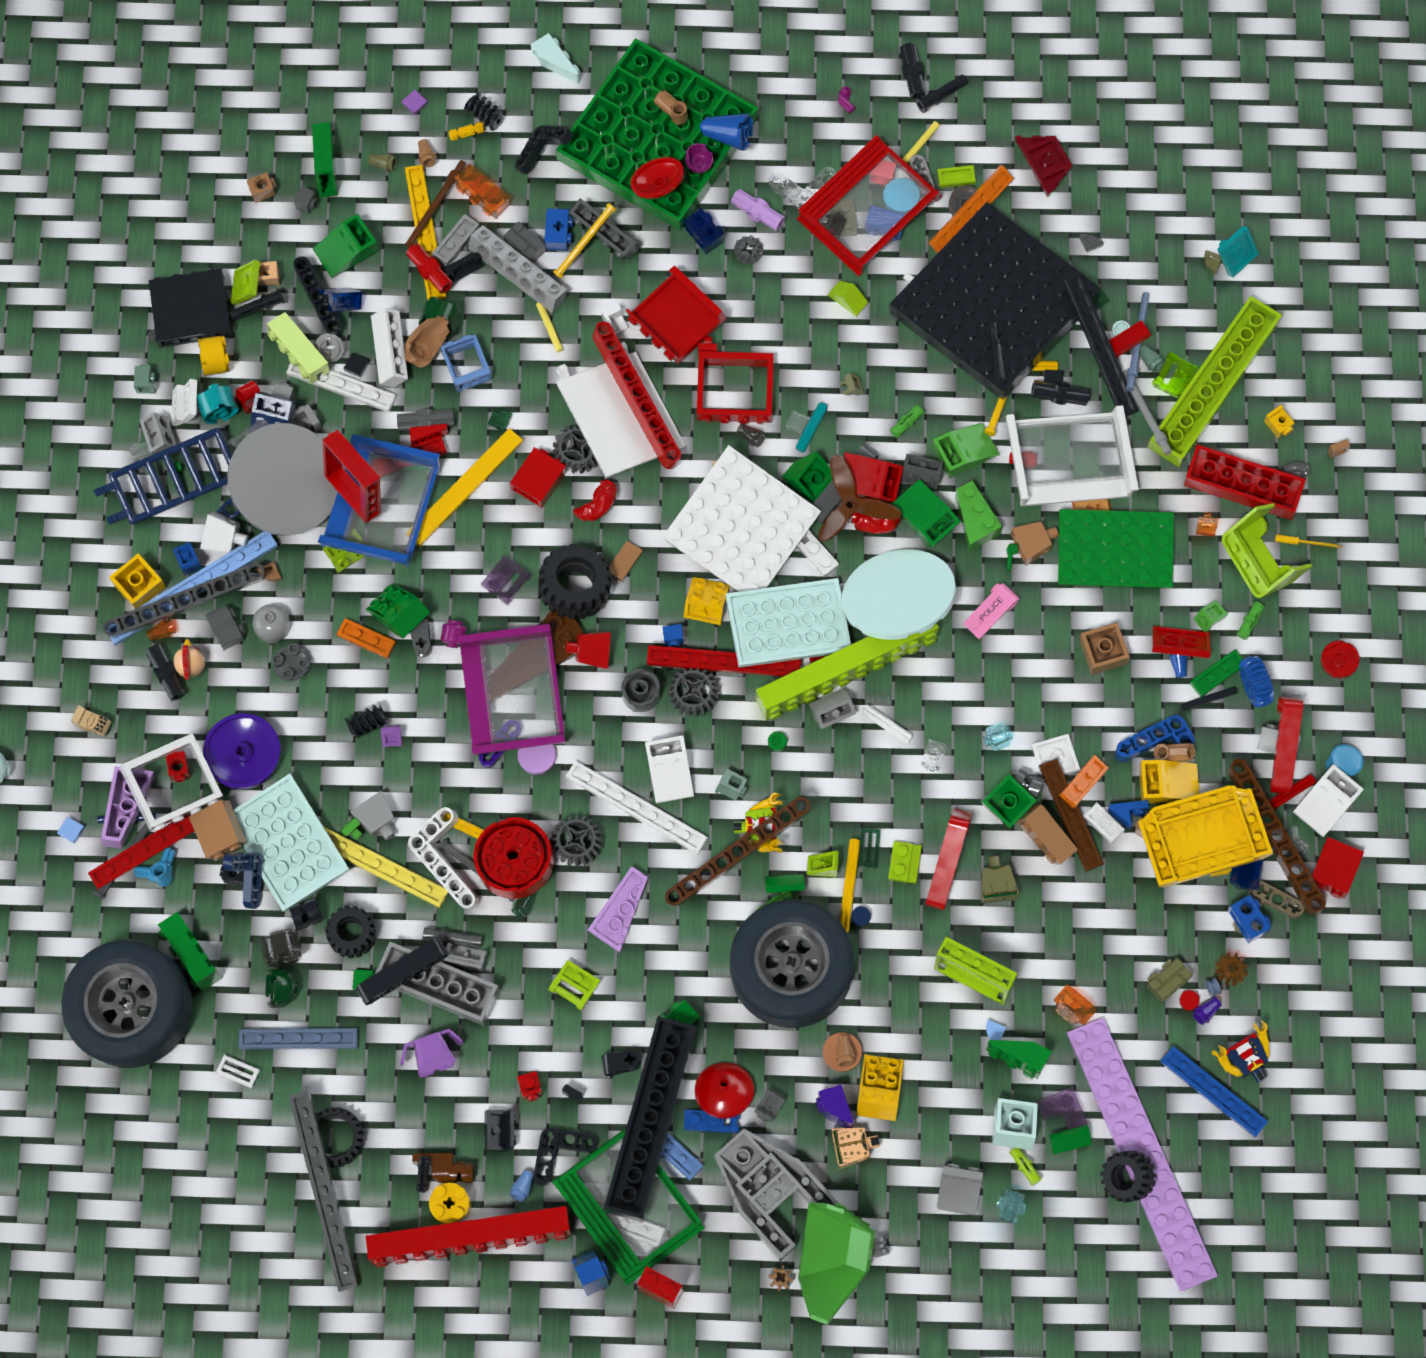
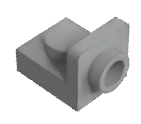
[293,404,322,432]

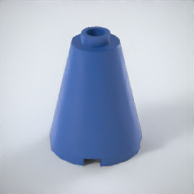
[700,114,753,151]

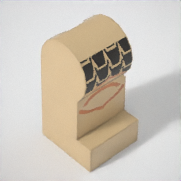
[71,705,112,736]

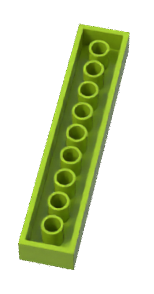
[1148,296,1282,468]
[756,623,939,721]

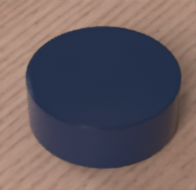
[851,906,871,927]

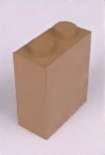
[189,800,247,861]

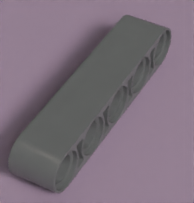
[812,444,879,524]

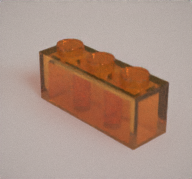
[454,163,511,219]

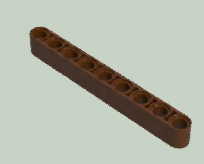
[1228,759,1326,916]
[665,797,812,906]

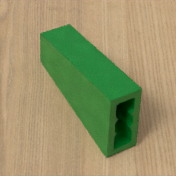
[312,122,338,198]

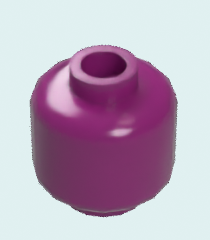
[441,620,467,648]

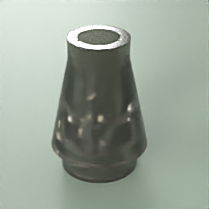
[737,423,765,448]

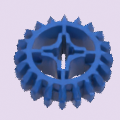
[1239,656,1274,707]

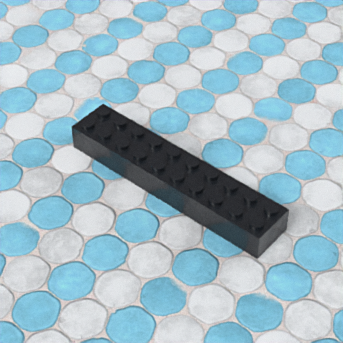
[604,1016,696,1223]

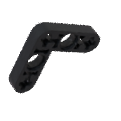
[515,125,573,174]
[534,1128,598,1187]

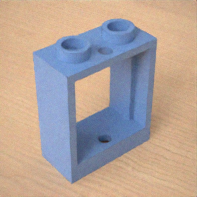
[440,334,492,392]

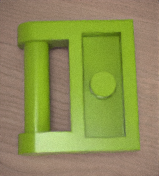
[548,960,601,1011]

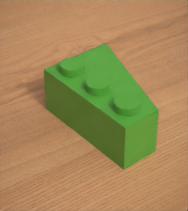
[955,481,1002,552]

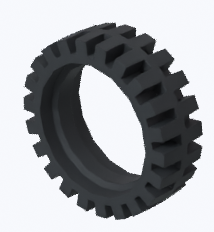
[316,1107,364,1168]

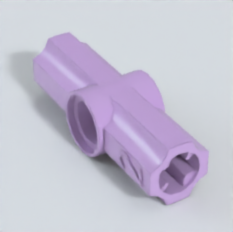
[731,189,785,231]

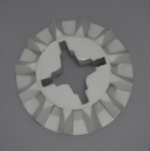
[314,333,344,363]

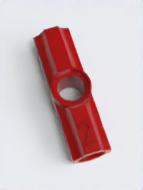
[406,244,453,294]

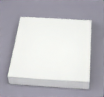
[1031,734,1080,779]

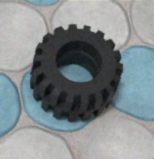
[325,905,377,958]
[1100,1150,1157,1203]

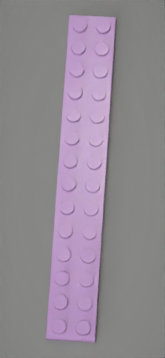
[1066,1018,1218,1292]

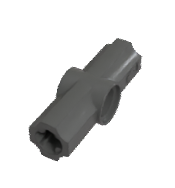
[397,408,454,431]

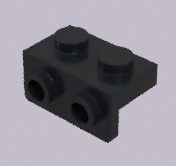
[484,1109,516,1152]

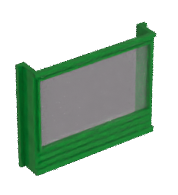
[552,1128,705,1286]

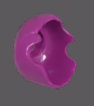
[685,143,713,173]

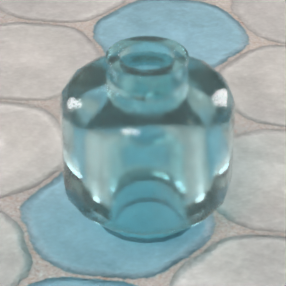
[983,723,1013,751]

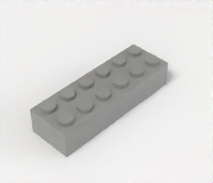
[375,942,500,1026]

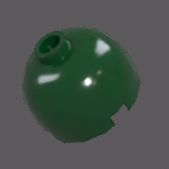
[265,969,298,1008]

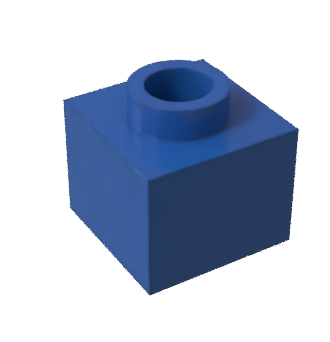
[662,624,684,648]

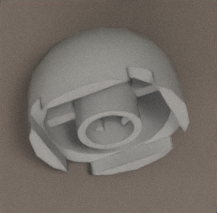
[252,604,291,643]

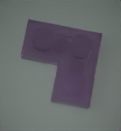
[1035,1087,1088,1130]

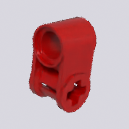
[235,380,260,414]

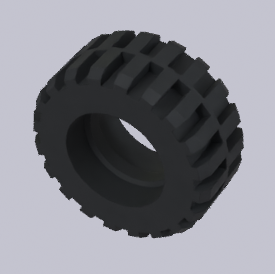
[538,544,612,620]

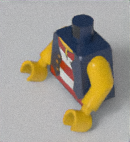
[1212,1020,1270,1083]

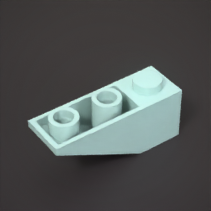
[531,33,580,83]

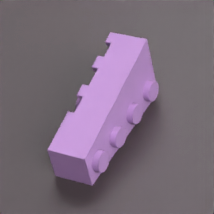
[101,766,155,849]

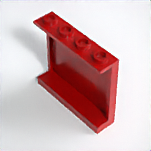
[626,265,727,364]

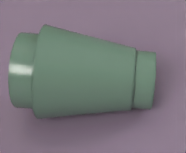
[1139,345,1164,372]

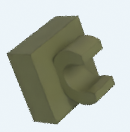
[840,373,864,396]

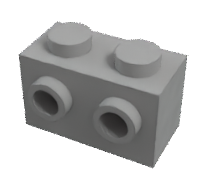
[809,689,856,729]

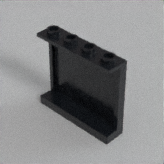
[148,268,233,348]

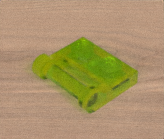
[1151,352,1198,399]

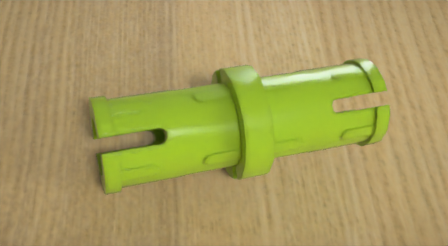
[1009,1148,1042,1186]

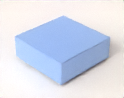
[57,817,85,844]

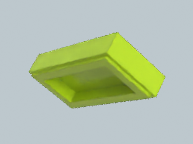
[937,165,976,188]

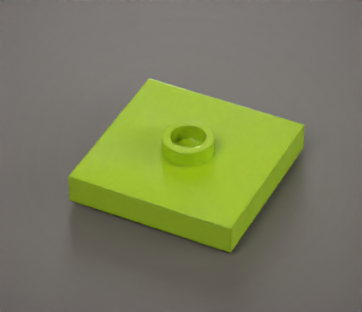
[231,260,260,305]

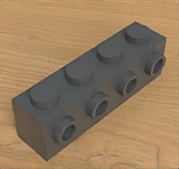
[569,198,641,260]

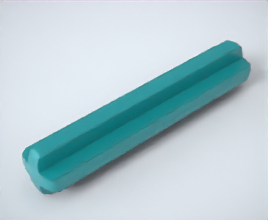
[796,402,827,453]

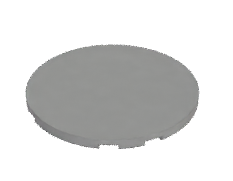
[227,423,338,536]

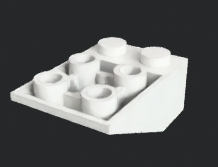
[645,735,694,803]
[1293,764,1364,837]

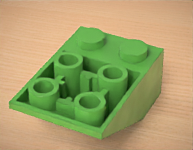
[932,423,999,479]

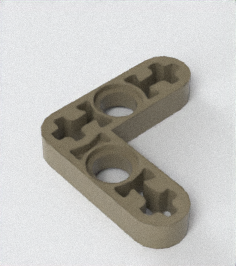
[1233,881,1304,934]

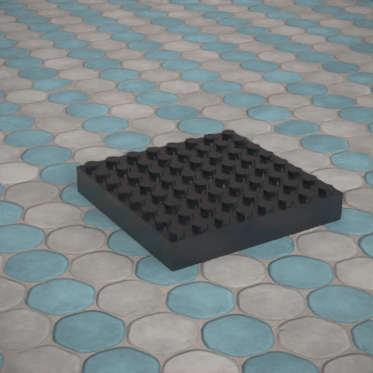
[889,202,1100,400]

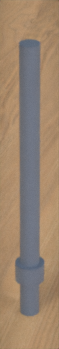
[1126,292,1150,391]

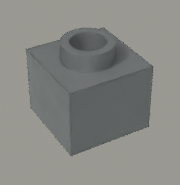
[294,186,318,214]

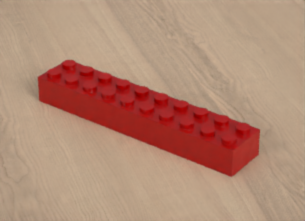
[365,1206,572,1268]

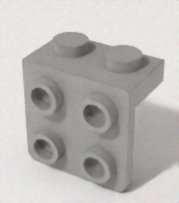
[937,1164,983,1215]

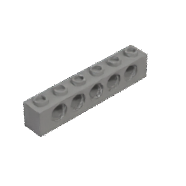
[468,225,567,313]

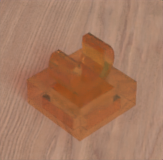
[1196,512,1217,536]

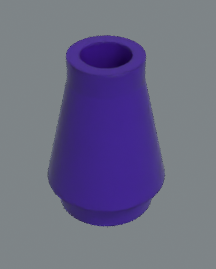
[1193,997,1222,1025]

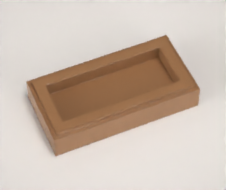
[609,541,643,582]

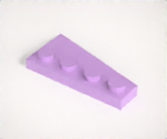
[587,866,648,953]

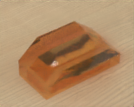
[1054,985,1097,1026]

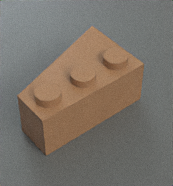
[1016,804,1078,865]

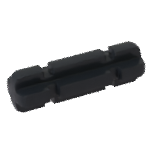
[416,1156,430,1193]

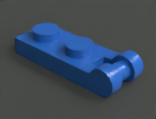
[684,1110,740,1134]

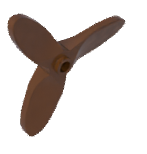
[818,454,902,542]

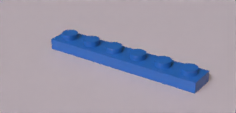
[1160,1046,1268,1138]

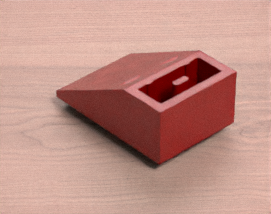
[843,452,904,503]

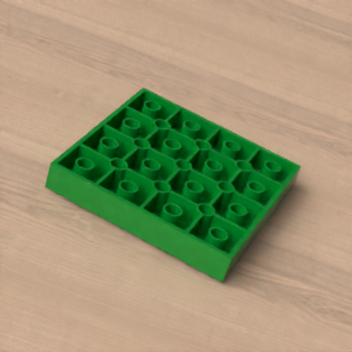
[556,38,758,231]

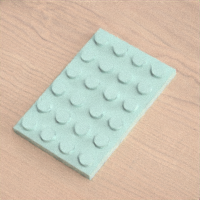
[725,578,851,668]
[234,774,350,913]

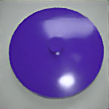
[203,713,281,790]

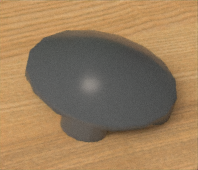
[272,643,310,681]

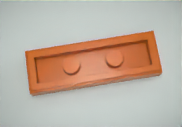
[336,618,396,659]
[1059,755,1109,808]

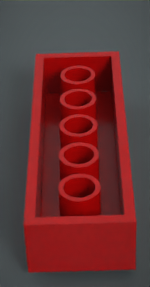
[1183,444,1306,521]

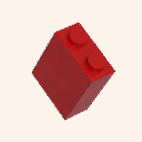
[510,447,567,508]
[1311,837,1364,899]
[637,1266,684,1309]

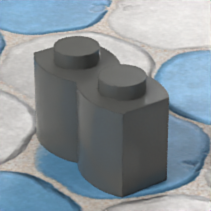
[205,605,245,650]

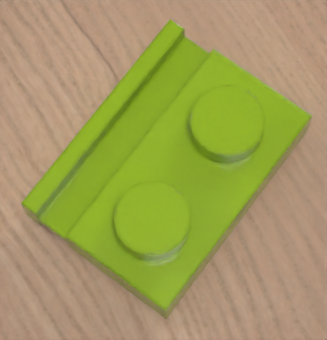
[888,841,922,884]

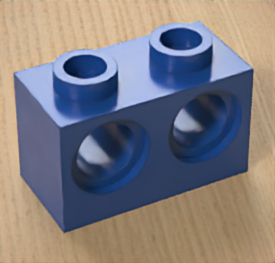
[1228,895,1271,944]

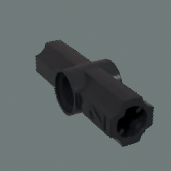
[900,43,925,99]
[1031,380,1090,406]
[146,644,185,701]

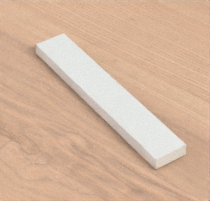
[286,363,396,413]

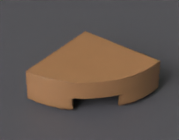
[257,562,282,582]

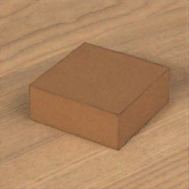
[1327,439,1350,459]

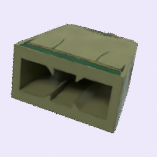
[981,856,1019,904]

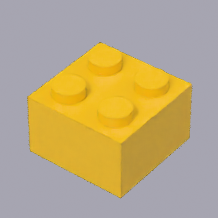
[109,553,166,609]

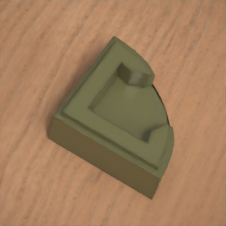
[1204,250,1222,274]

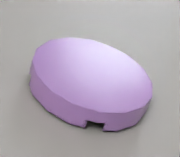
[517,736,556,775]

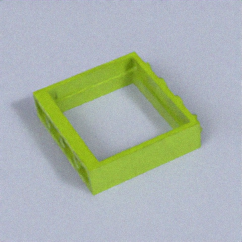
[934,937,1018,1005]

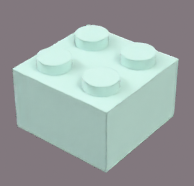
[992,1098,1038,1150]

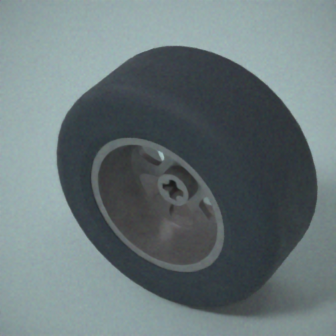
[730,900,854,1028]
[61,940,192,1068]

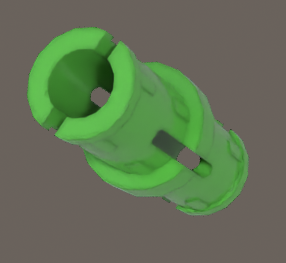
[890,405,924,438]
[1237,602,1265,640]

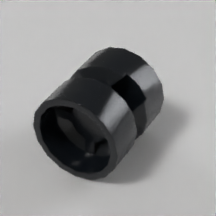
[289,898,323,931]

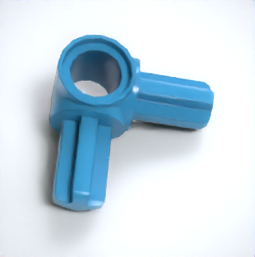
[134,848,175,887]

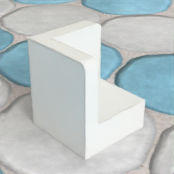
[601,304,628,335]

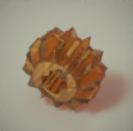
[1215,953,1248,986]

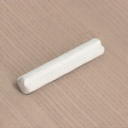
[862,705,913,744]

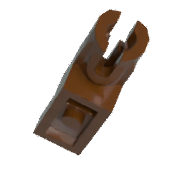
[412,1153,474,1183]

